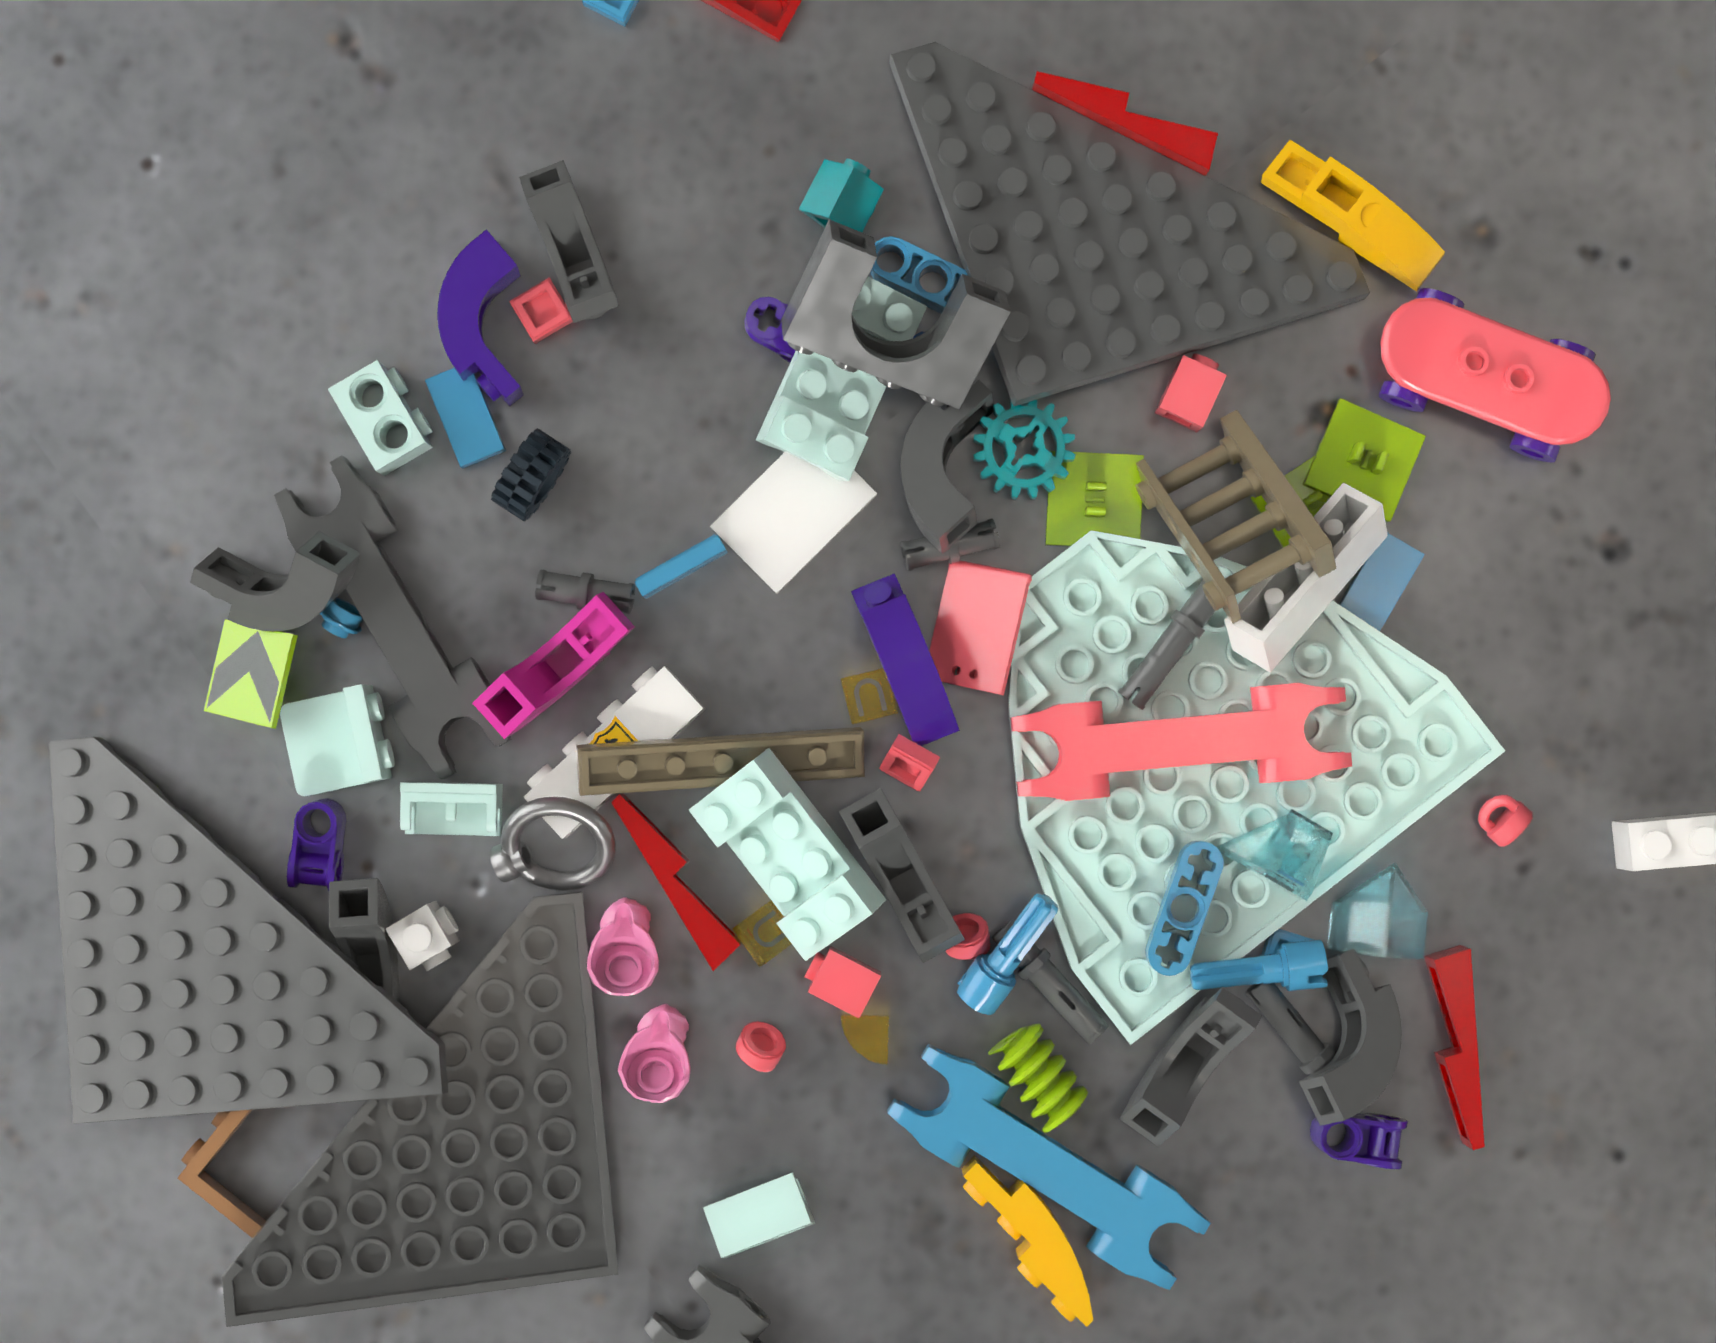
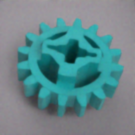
[973,400,1076,500]

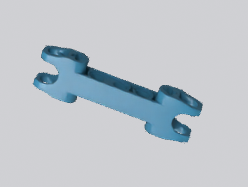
[887,1044,1211,1290]

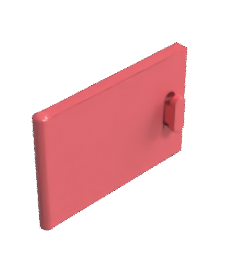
[929,560,1032,696]

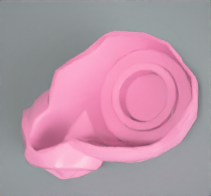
[587,897,659,996]
[618,1004,691,1103]

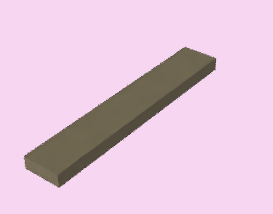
[576,727,865,796]

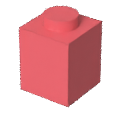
[1155,354,1227,432]
[804,946,881,1018]

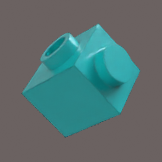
[799,158,884,232]

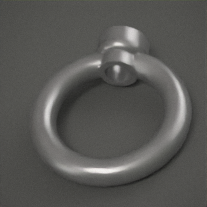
[490,796,616,890]

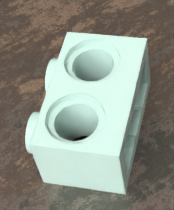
[328,360,433,476]

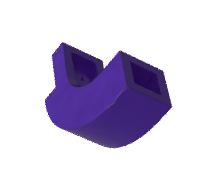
[437,229,524,407]
[851,573,960,746]

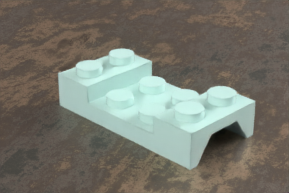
[756,277,927,481]
[689,748,887,961]

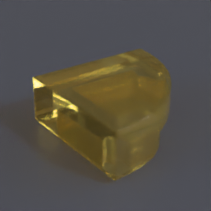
[841,1014,889,1065]

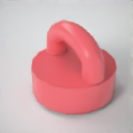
[1478,795,1533,847]
[946,913,991,960]
[735,1021,786,1072]

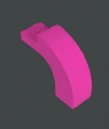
[472,591,635,739]

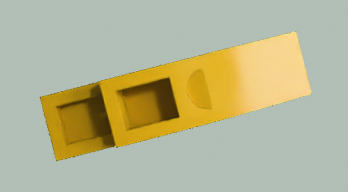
[1261,140,1445,292]
[961,1155,1093,1327]

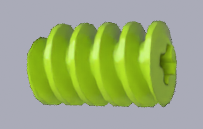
[988,1023,1088,1133]

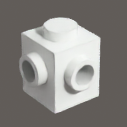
[385,901,460,972]

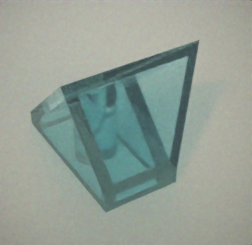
[1217,809,1333,901]
[1327,862,1428,959]

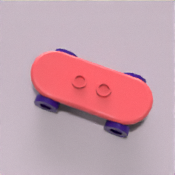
[1379,288,1611,463]

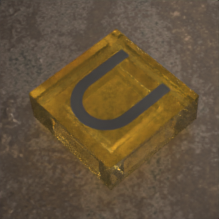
[841,668,898,725]
[732,900,792,967]

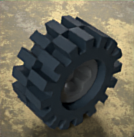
[491,428,571,521]

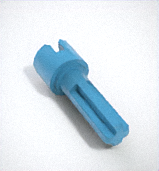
[957,894,1058,1015]
[1190,939,1328,991]

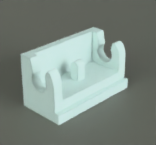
[400,782,503,836]
[703,1172,815,1258]

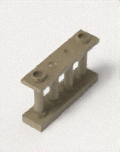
[1135,410,1337,623]

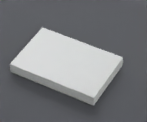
[710,452,877,594]

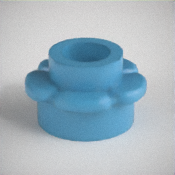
[320,598,363,638]

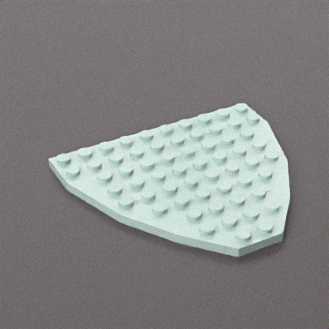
[1008,530,1505,1045]

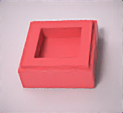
[509,277,573,344]
[879,734,940,791]

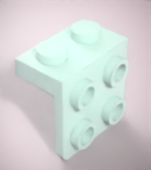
[280,684,395,796]

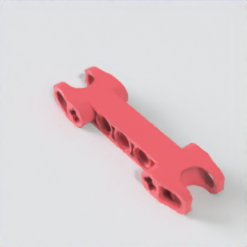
[1010,683,1352,801]

